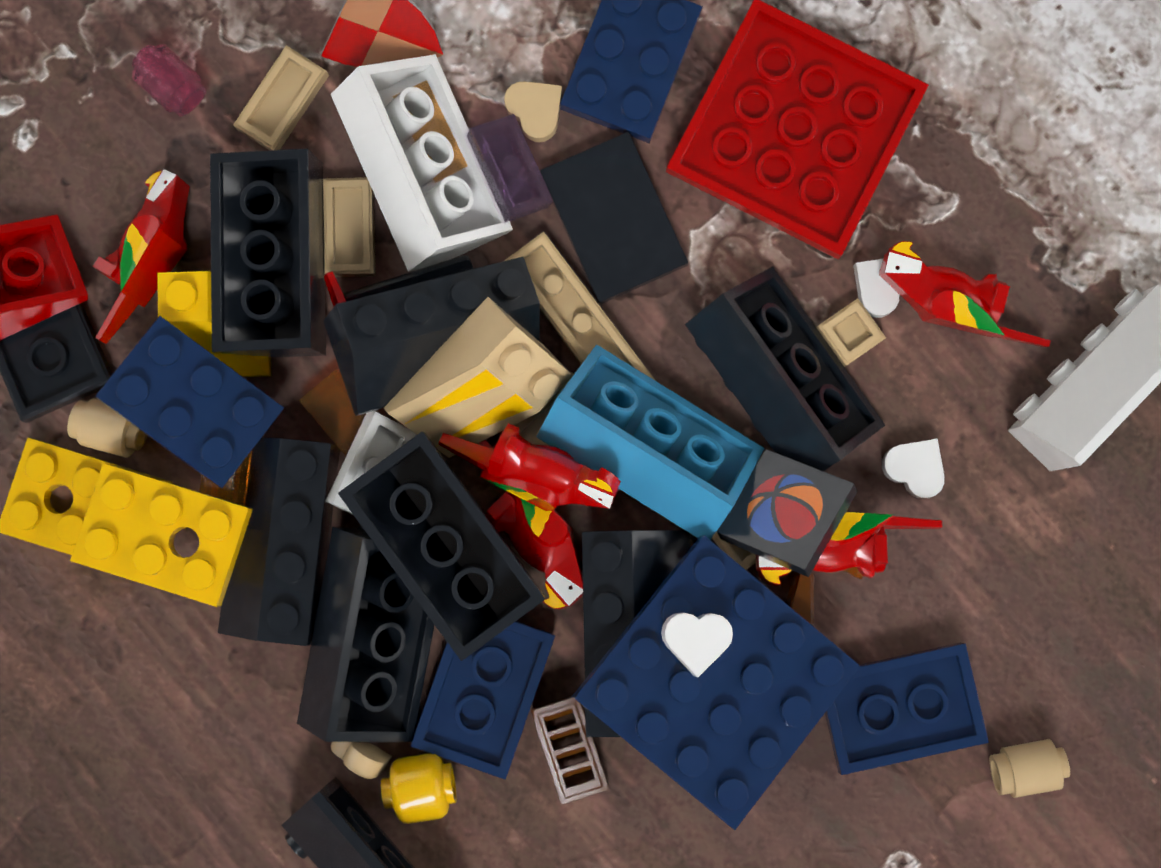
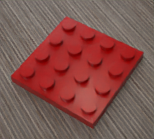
[666,0,929,260]

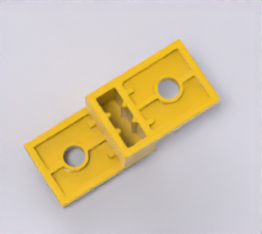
[0,437,253,607]

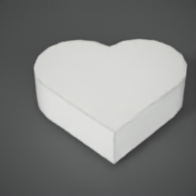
[853,259,900,318]
[882,439,944,499]
[661,612,733,677]

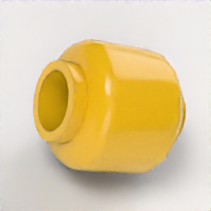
[381,753,457,824]

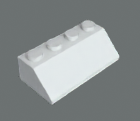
[330,54,513,272]
[1008,285,1161,471]

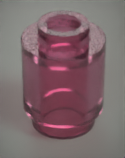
[132,44,206,117]

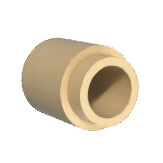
[67,398,147,458]
[989,739,1070,798]

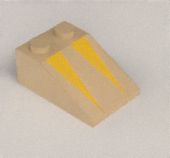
[384,297,573,458]

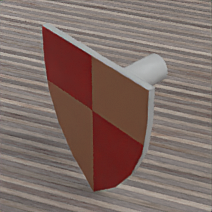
[321,0,443,67]

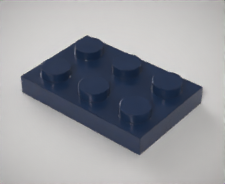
[560,0,703,144]
[96,316,284,489]
[411,621,556,780]
[825,642,989,775]

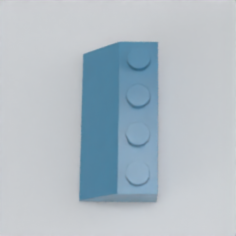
[536,344,765,540]

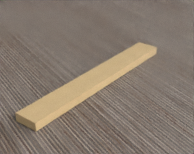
[505,232,756,570]

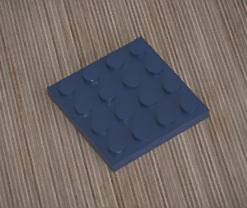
[572,535,861,830]

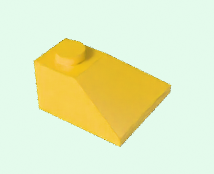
[157,271,271,377]

